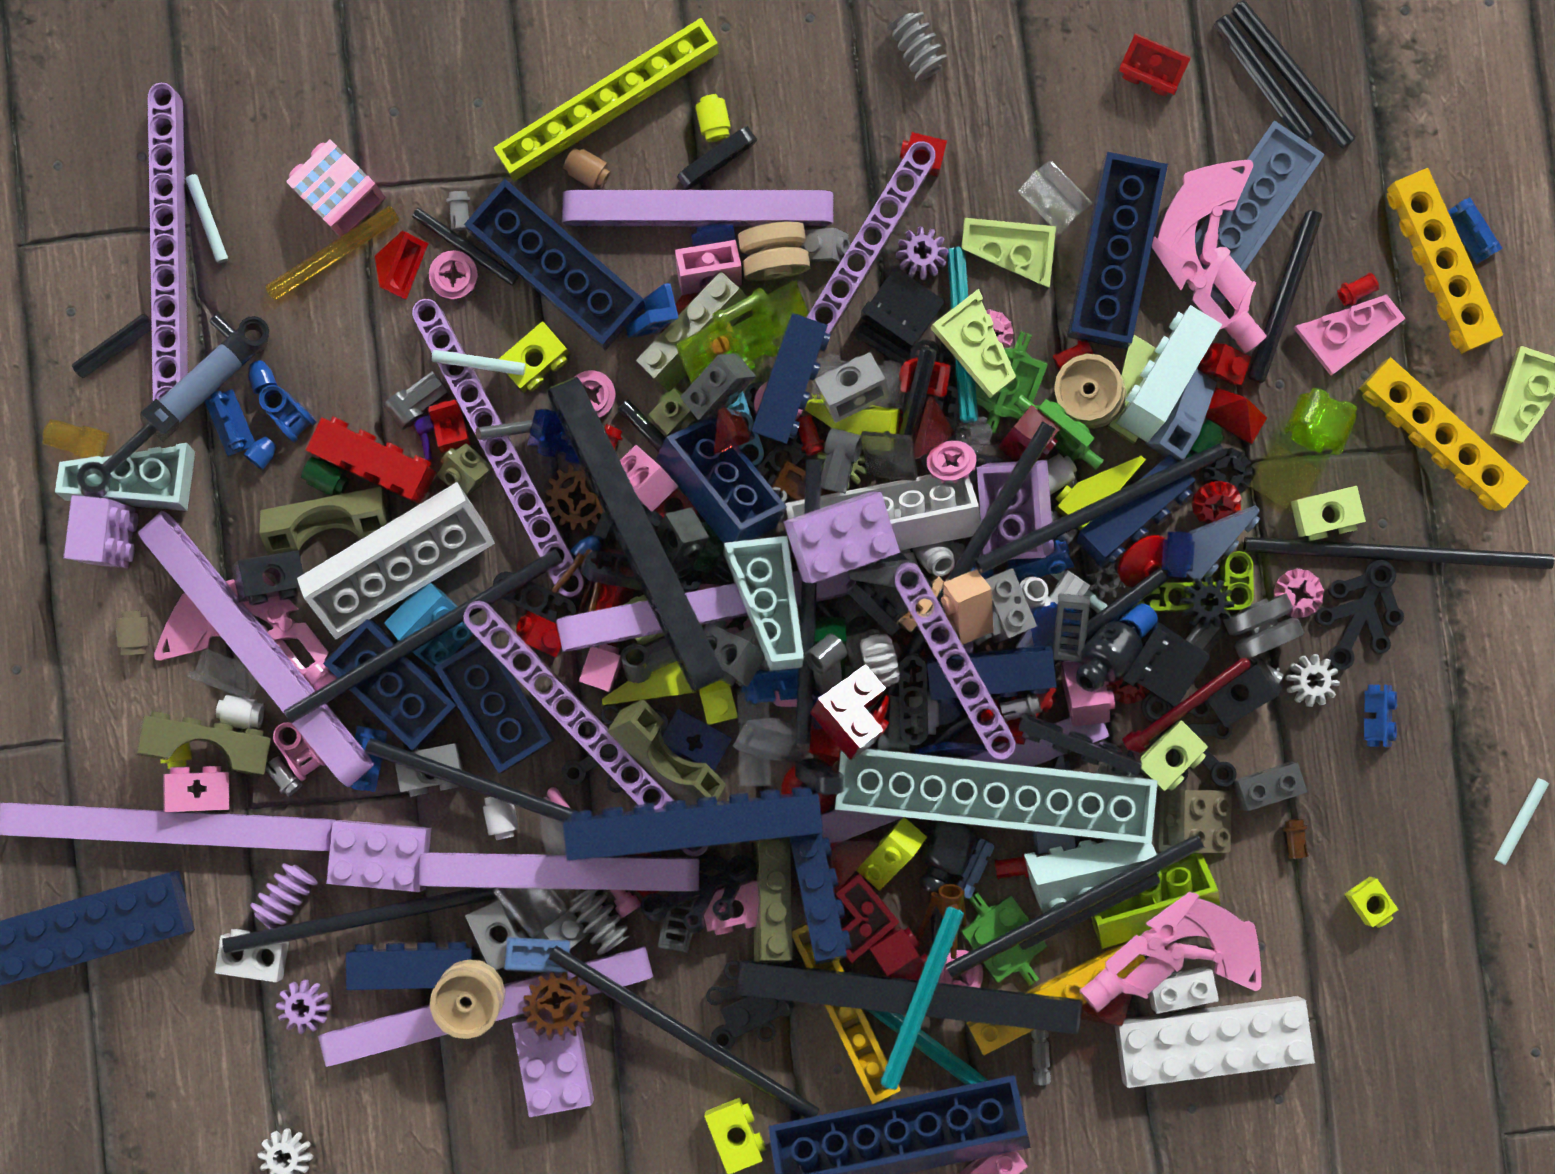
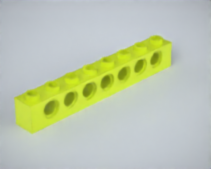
[494,18,719,182]

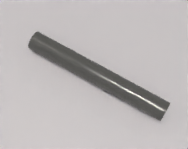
[475,416,563,440]

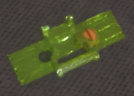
[675,280,809,384]

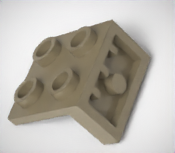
[1159,789,1232,853]

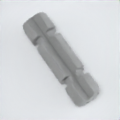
[1031,1029,1051,1086]

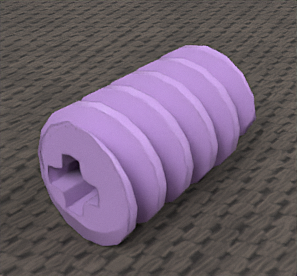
[250,863,318,929]

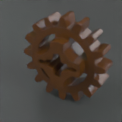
[545,464,603,531]
[523,971,592,1041]

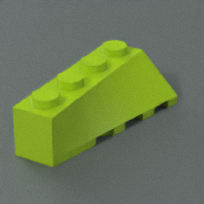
[1091,853,1221,949]

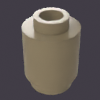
[116,611,149,655]

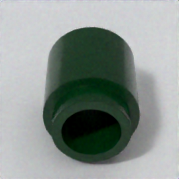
[1185,420,1224,459]
[301,456,350,496]

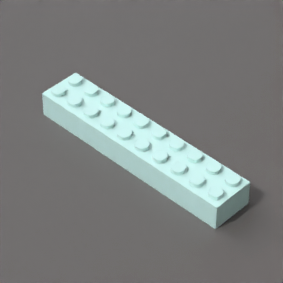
[835,749,1158,844]

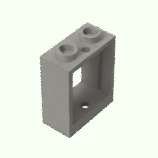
[985,568,1037,644]

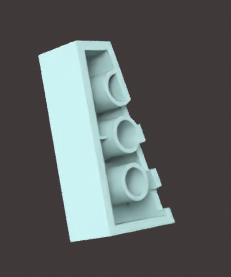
[1116,305,1222,442]
[55,443,195,511]
[724,536,804,671]
[1024,839,1160,913]

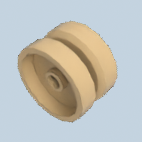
[738,222,810,281]
[1054,354,1127,429]
[430,960,505,1039]

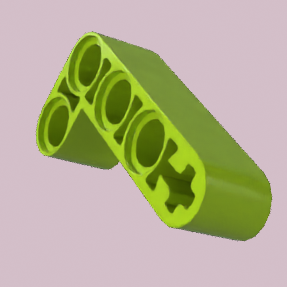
[1132,551,1254,612]

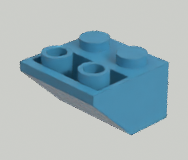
[384,582,474,671]

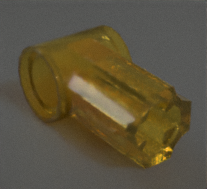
[43,419,110,458]

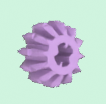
[896,227,948,280]
[276,979,331,1034]

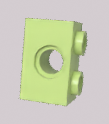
[1290,486,1366,541]
[1140,720,1208,791]

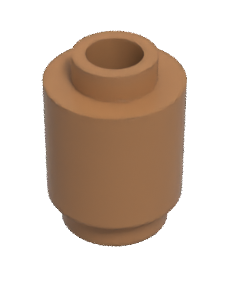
[563,148,611,190]

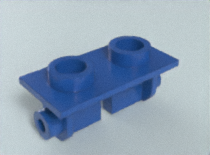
[1448,197,1503,264]
[205,389,255,457]
[1007,540,1074,583]
[740,668,798,704]
[1364,685,1397,747]
[345,726,388,792]

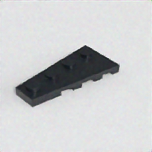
[1018,713,1142,777]

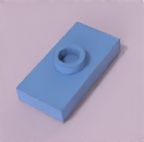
[505,937,570,974]

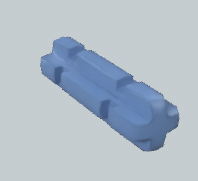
[957,838,994,898]

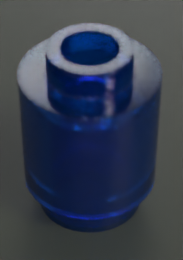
[691,222,736,247]
[1161,531,1195,577]

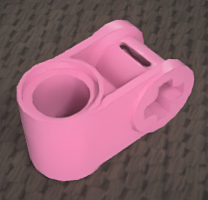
[273,722,326,781]

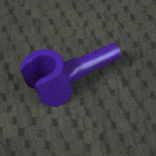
[415,415,434,460]

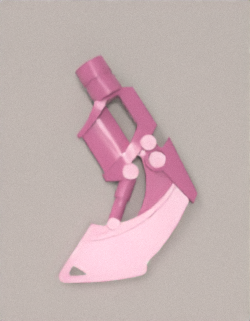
[1151,160,1267,353]
[154,573,337,691]
[1079,892,1261,1012]

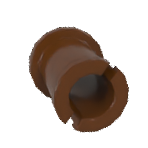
[1282,819,1309,859]

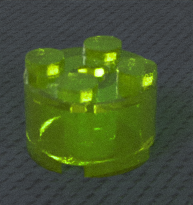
[1284,388,1357,455]

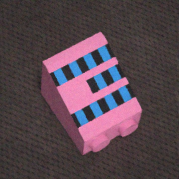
[286,140,386,240]

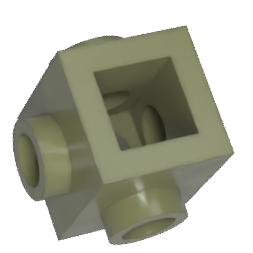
[648,388,700,436]
[437,443,493,497]

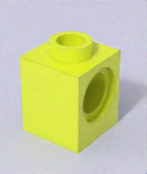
[1344,877,1398,928]

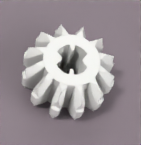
[860,634,900,687]
[1285,654,1340,707]
[258,1128,313,1174]

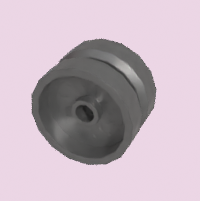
[1223,593,1304,659]

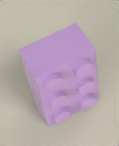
[977,460,1054,559]
[783,492,900,583]
[64,495,138,568]
[327,820,431,892]
[512,1014,594,1117]

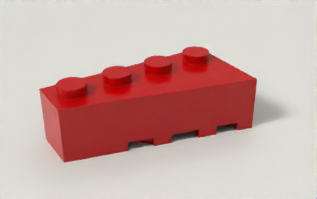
[306,416,437,504]

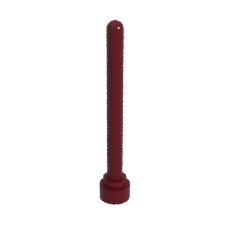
[1122,658,1251,755]

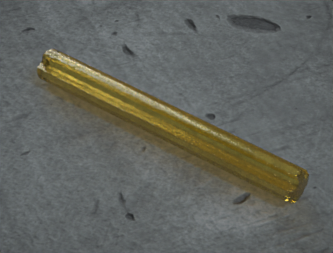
[265,206,399,300]

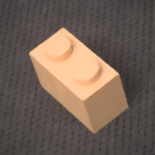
[941,569,994,645]

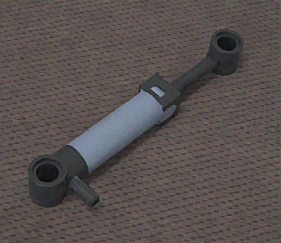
[77,314,270,498]

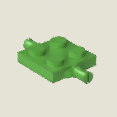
[975,331,1048,433]
[1013,394,1104,470]
[960,892,1047,986]

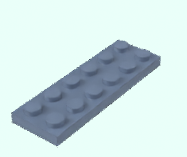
[1186,120,1325,305]

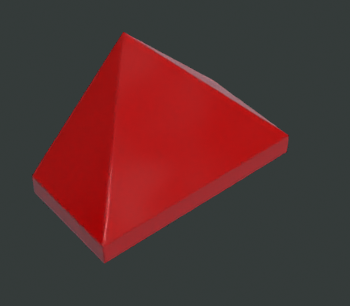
[374,231,429,299]
[1205,387,1267,444]

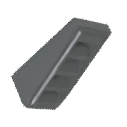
[848,560,916,587]
[1052,593,1090,663]
[658,891,698,953]

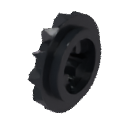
[1203,448,1254,494]

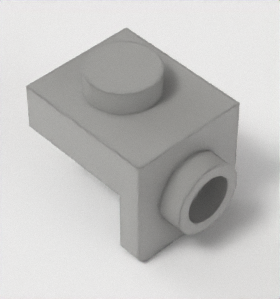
[801,228,850,263]
[534,911,589,949]

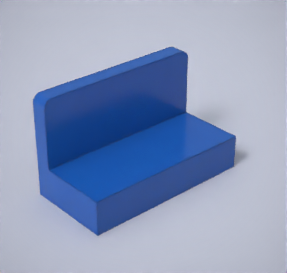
[625,283,679,338]

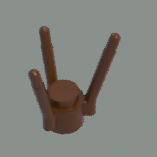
[552,548,602,613]
[915,884,967,959]

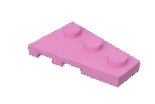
[1293,295,1406,376]

